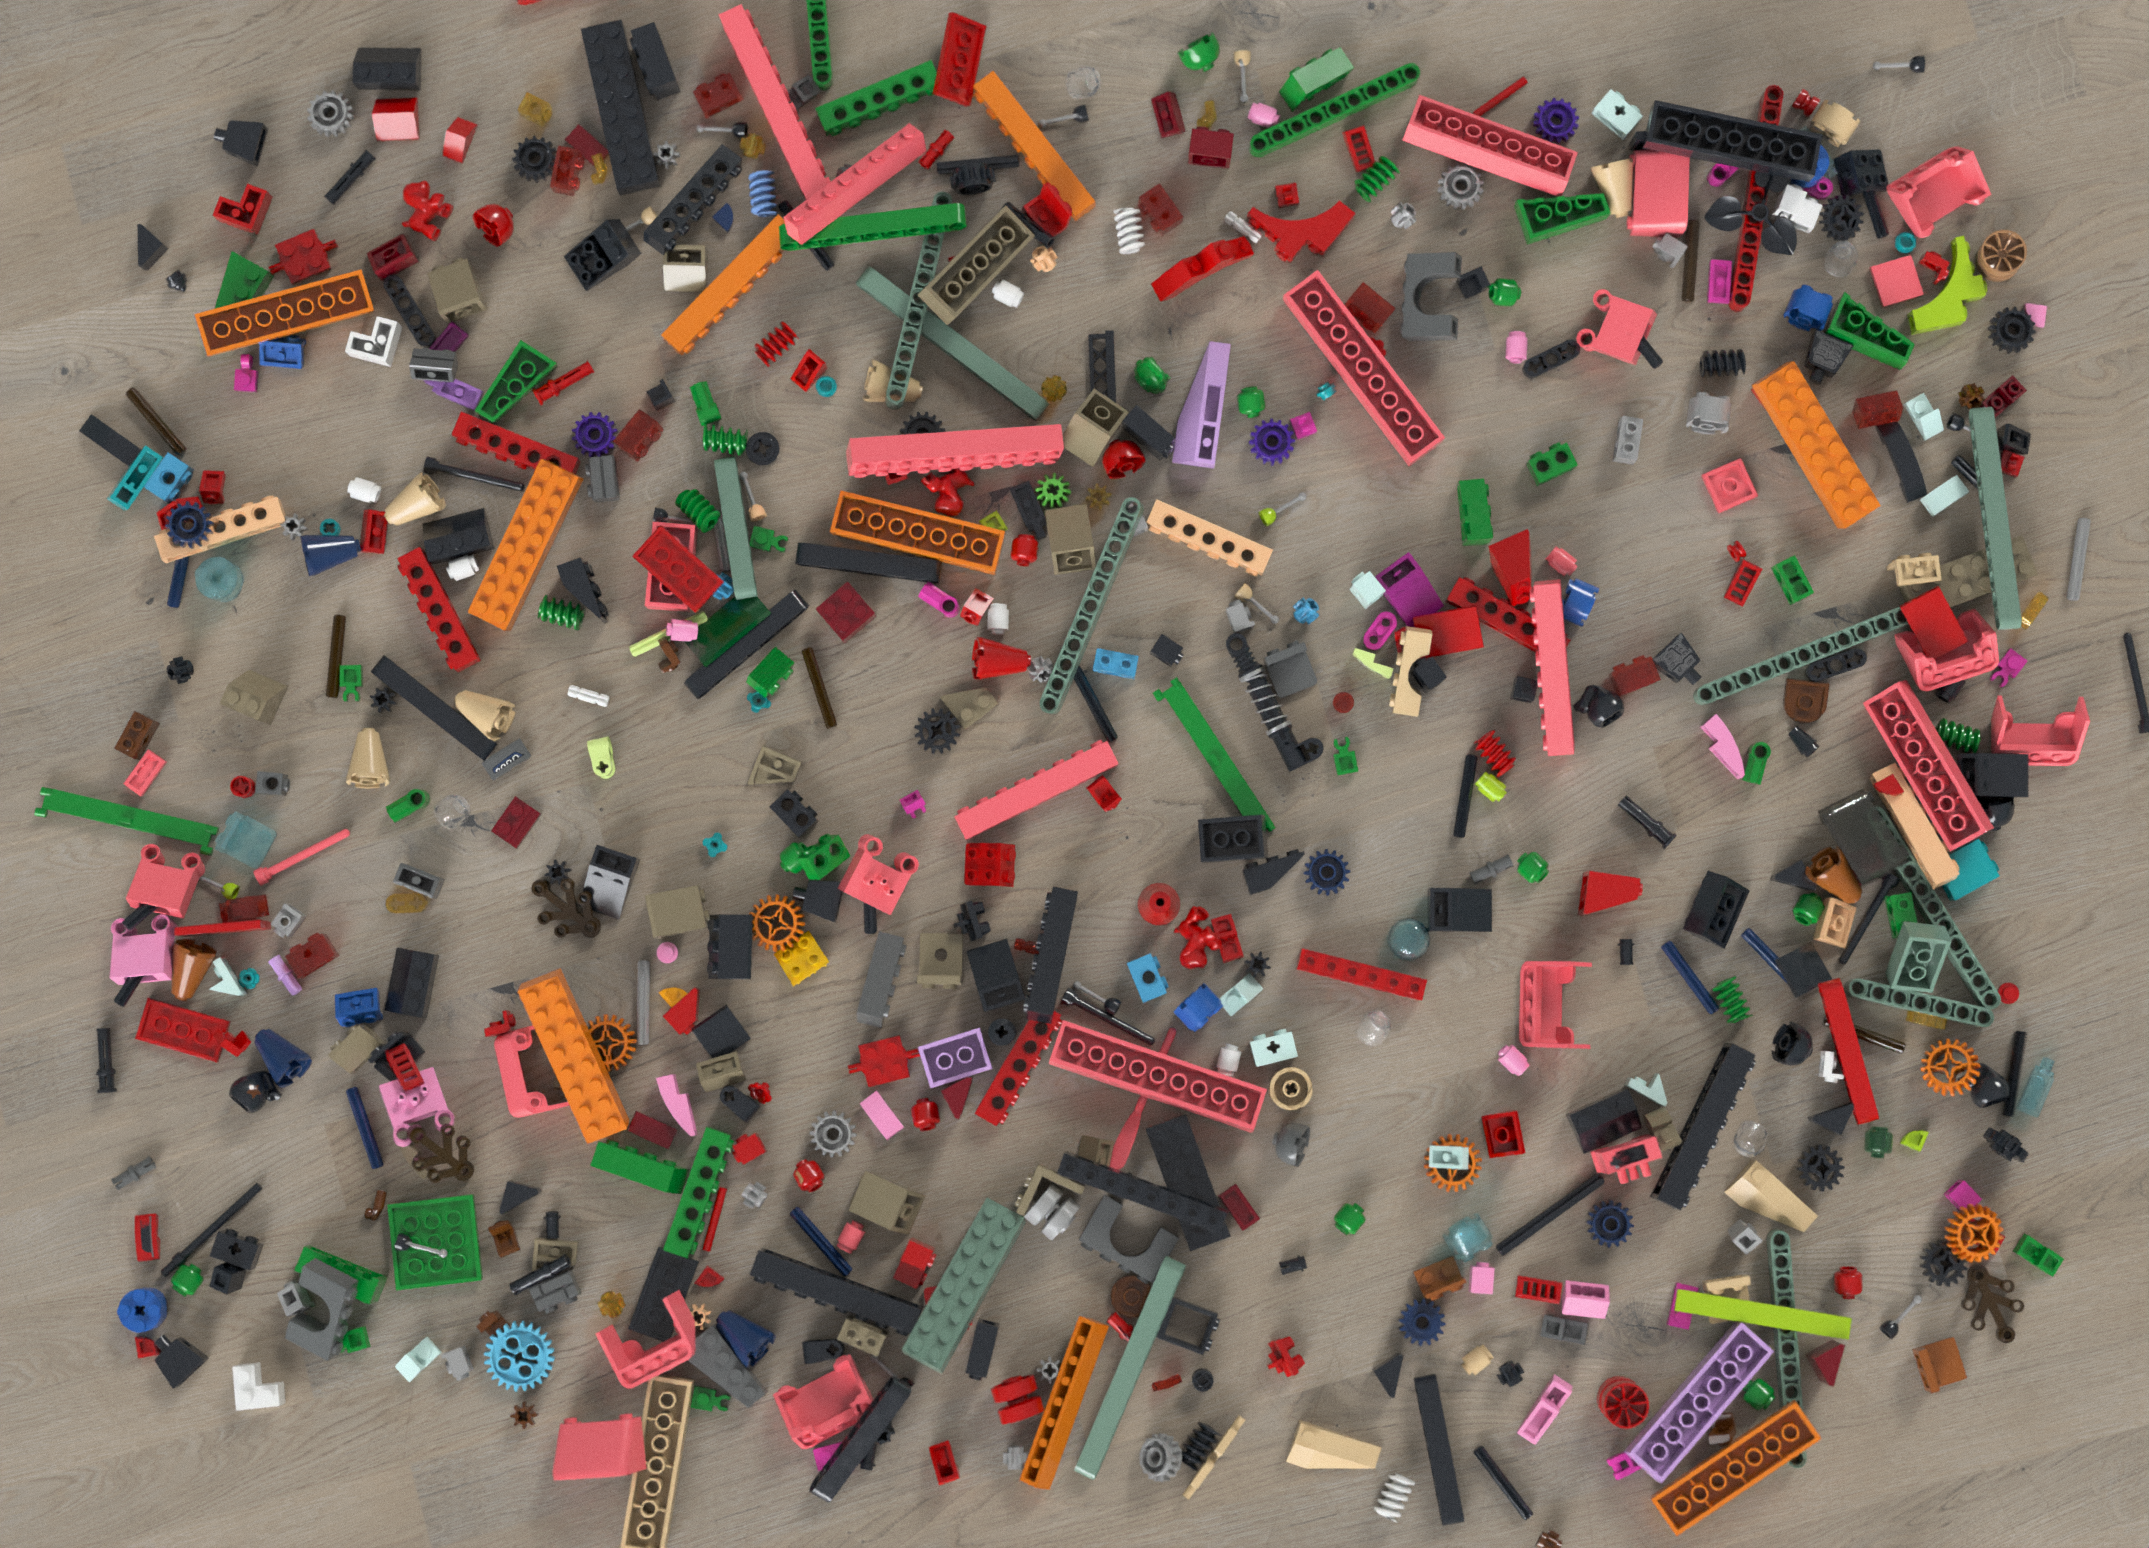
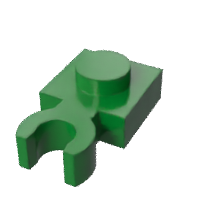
[750,526,789,552]
[340,665,363,702]
[1333,737,1358,776]
[340,1326,371,1353]
[691,1385,731,1412]

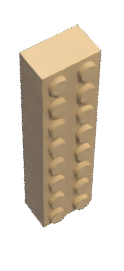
[620,1374,695,1548]

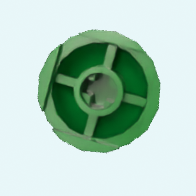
[1177,32,1220,72]

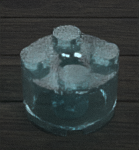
[195,557,244,602]
[1442,1213,1493,1262]

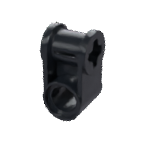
[720,1086,761,1123]
[802,1338,845,1364]

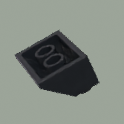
[353,48,422,90]
[423,508,495,565]
[1683,871,1750,949]
[707,914,752,980]
[385,947,439,1018]
[1566,1089,1642,1154]

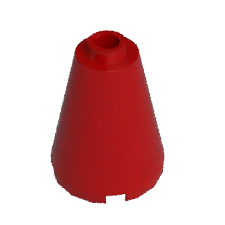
[972,637,1031,680]
[1138,883,1180,926]

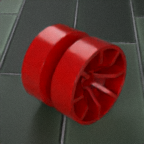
[990,1374,1045,1425]
[1597,1376,1649,1429]

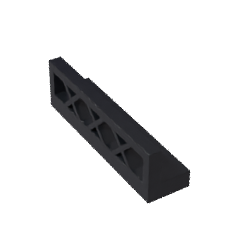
[1088,330,1116,403]

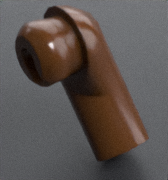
[364,1190,387,1221]

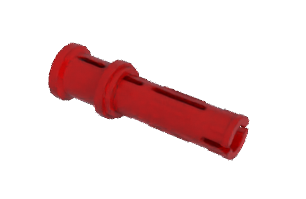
[531,361,595,406]

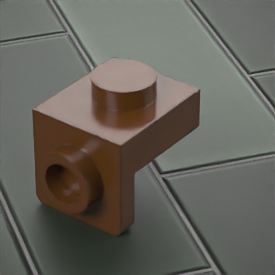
[658,636,681,673]
[488,1220,521,1258]
[476,1310,510,1337]
[1708,1412,1737,1446]

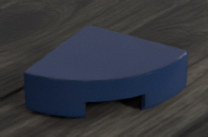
[712,203,734,233]

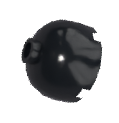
[1977,798,2015,831]
[1771,1022,1813,1066]

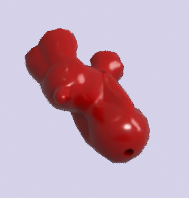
[401,180,453,242]
[920,468,975,517]
[1174,906,1222,969]

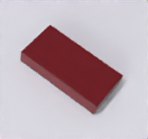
[565,124,609,168]
[1218,1183,1260,1231]

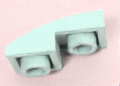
[1920,475,1970,517]

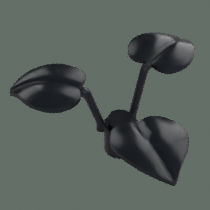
[1704,171,1797,255]

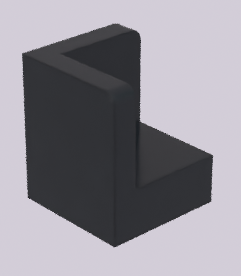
[1456,266,1490,299]
[646,379,676,411]

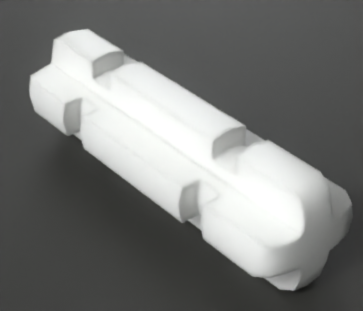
[1224,211,1262,243]
[568,685,609,707]

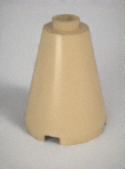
[1591,158,1633,218]
[863,360,923,402]
[384,473,446,526]
[454,690,515,741]
[346,728,390,789]

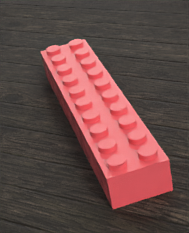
[719,4,831,200]
[1283,270,1445,467]
[846,424,1064,478]
[1048,1020,1267,1133]

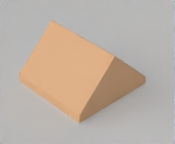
[1813,897,1856,948]

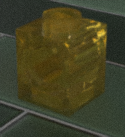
[517,92,553,127]

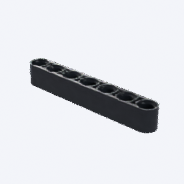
[795,543,942,583]
[684,589,810,700]
[370,655,498,761]
[1414,1374,1464,1526]
[809,1376,912,1503]

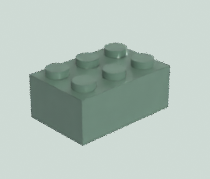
[1885,921,1951,993]

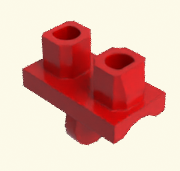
[1267,1336,1305,1377]

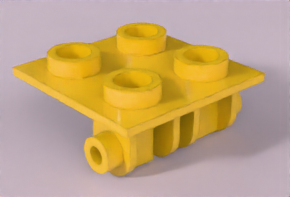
[774,931,829,986]

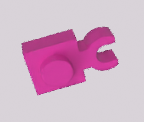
[1990,648,2028,688]

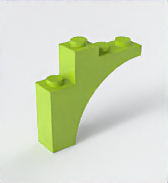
[1907,236,1987,335]

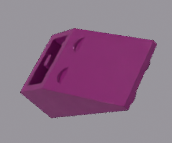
[1375,552,1444,628]

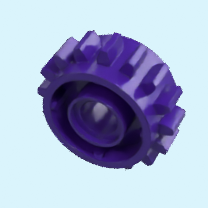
[1532,98,1579,145]
[572,412,619,457]
[1249,418,1295,466]

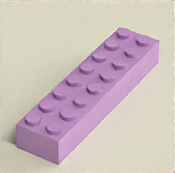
[1624,1321,1774,1483]

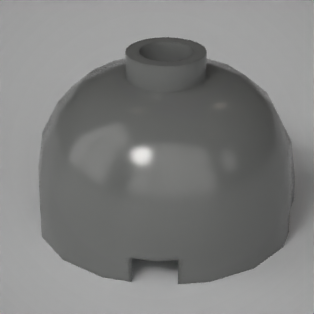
[1272,1123,1310,1167]

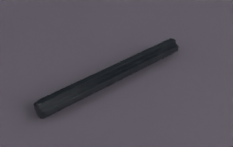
[1496,1173,1605,1256]

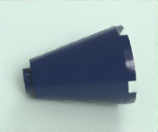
[300,535,361,576]
[254,1029,312,1087]
[716,1310,776,1369]

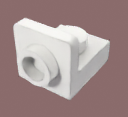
[1818,1051,1844,1083]

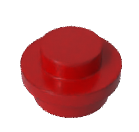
[1997,983,2019,1004]

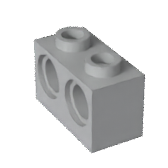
[1612,416,1643,465]

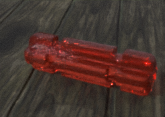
[1014,938,1039,954]

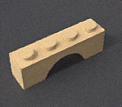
[1389,626,1432,717]

